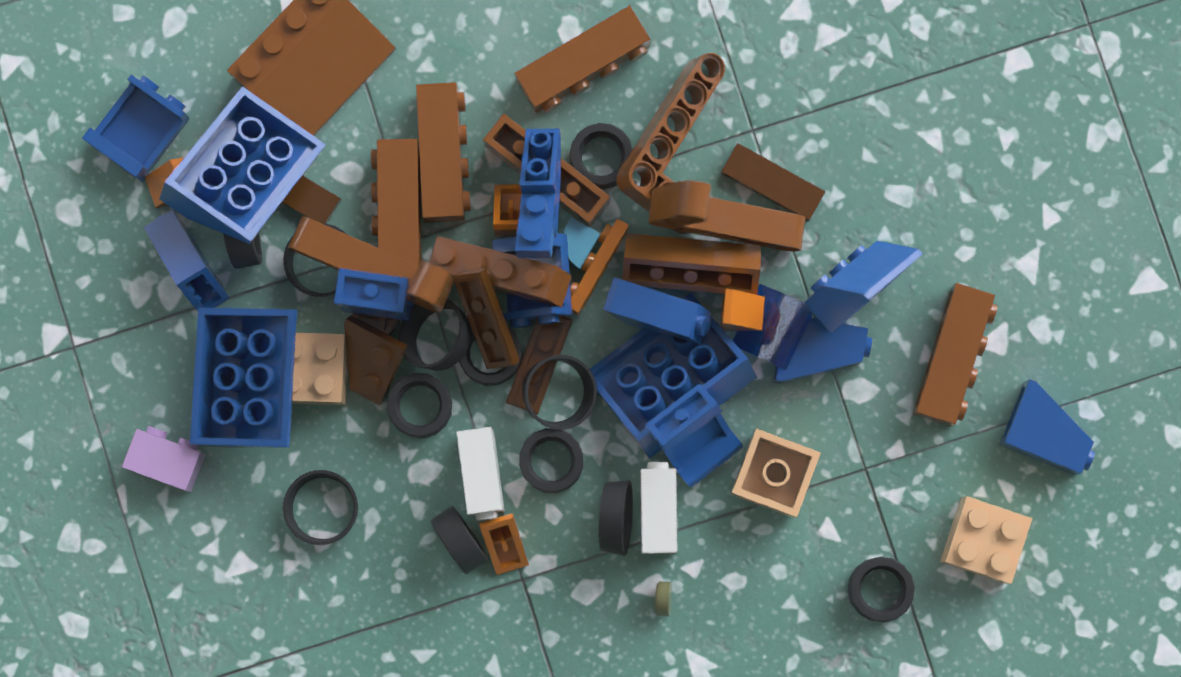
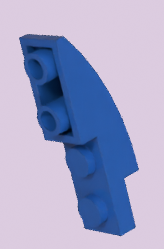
[515,128,561,258]

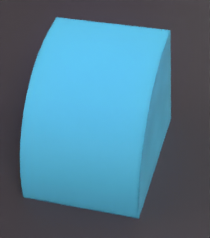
[564,217,600,273]

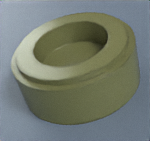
[655,581,672,616]

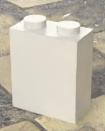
[457,427,505,522]
[640,462,677,554]

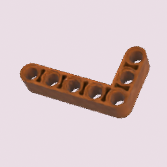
[616,53,725,234]
[648,180,806,252]
[288,216,454,314]

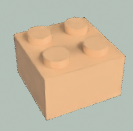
[292,333,348,405]
[730,428,821,518]
[940,496,1032,584]

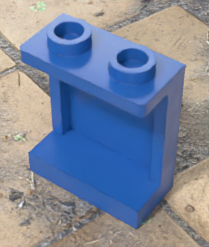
[82,74,190,182]
[492,233,572,328]
[334,268,414,322]
[645,383,743,487]

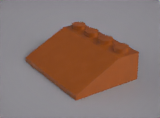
[227,0,396,136]

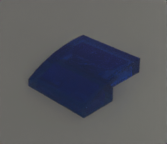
[733,284,813,370]

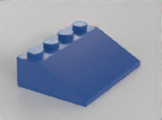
[159,87,326,244]
[590,293,757,459]
[190,308,297,448]

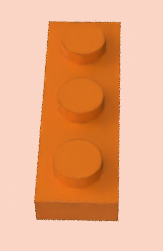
[570,218,629,316]

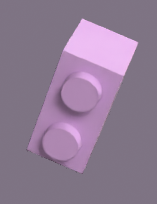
[122,426,206,492]

